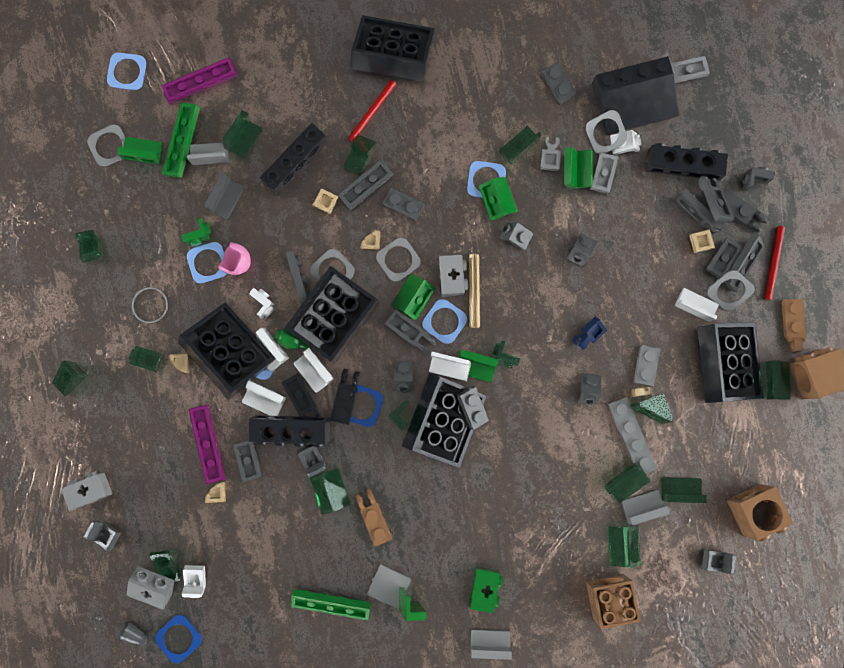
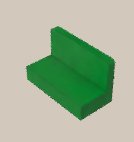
[117,137,163,165]
[564,147,593,189]
[478,177,518,221]
[391,274,435,321]
[459,349,499,382]
[399,587,426,621]

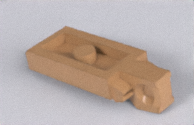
[782,299,806,352]

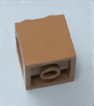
[789,346,844,399]
[726,484,794,542]
[585,574,641,629]

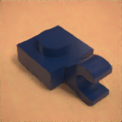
[572,316,607,350]

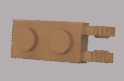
[355,489,393,547]

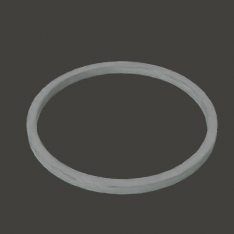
[131,287,168,323]

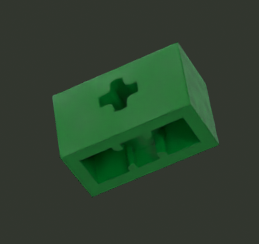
[469,566,503,614]

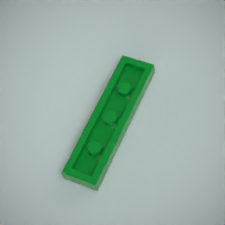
[162,103,200,178]
[291,589,371,621]

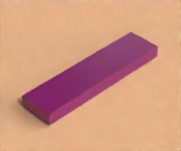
[161,57,238,104]
[188,404,226,484]

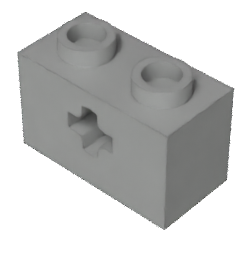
[439,255,468,297]
[61,471,112,511]
[127,566,175,609]

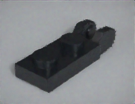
[330,369,360,425]
[281,373,321,429]

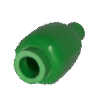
[274,328,308,350]

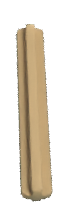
[469,254,480,329]

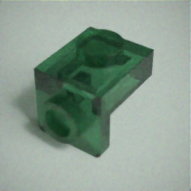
[75,230,101,263]
[493,340,520,369]
[129,346,163,372]

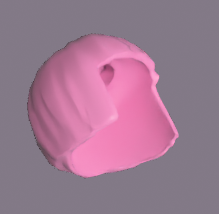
[218,242,251,275]

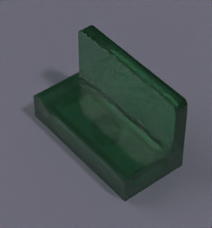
[222,110,262,158]
[499,125,542,165]
[765,360,791,400]
[389,400,409,430]
[605,462,650,503]
[310,468,350,515]
[662,477,707,503]
[608,525,641,568]

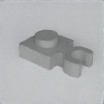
[540,137,561,171]

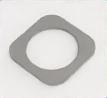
[586,110,627,154]
[87,125,125,167]
[376,238,421,282]
[310,249,355,282]
[707,270,755,311]

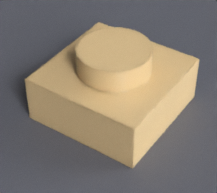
[313,188,339,215]
[689,229,715,254]

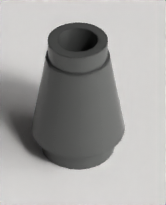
[116,621,148,647]

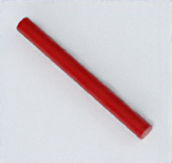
[347,80,397,143]
[764,226,785,301]

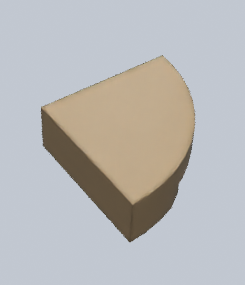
[360,231,380,251]
[169,354,190,373]
[630,387,651,397]
[205,482,226,503]

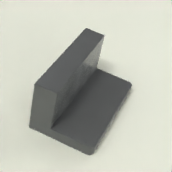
[204,173,244,220]

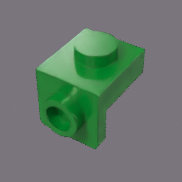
[182,218,211,247]

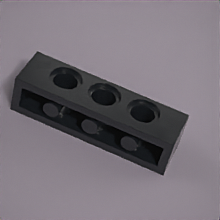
[260,123,328,196]
[646,143,728,181]
[249,415,330,447]

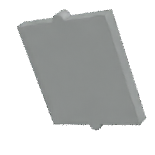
[367,564,411,609]

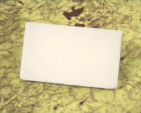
[675,288,719,322]
[256,328,289,371]
[293,348,334,393]
[429,352,471,382]
[242,381,286,416]

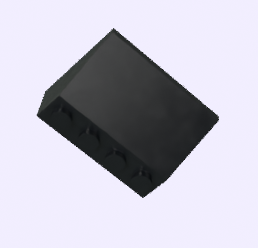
[351,15,435,82]
[592,56,679,135]
[285,266,379,364]
[178,302,276,400]
[697,323,764,403]
[402,373,487,468]

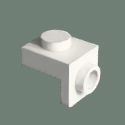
[610,130,641,155]
[249,288,275,319]
[182,565,206,598]

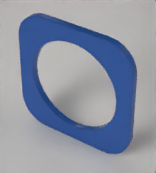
[351,385,383,427]
[155,615,202,663]

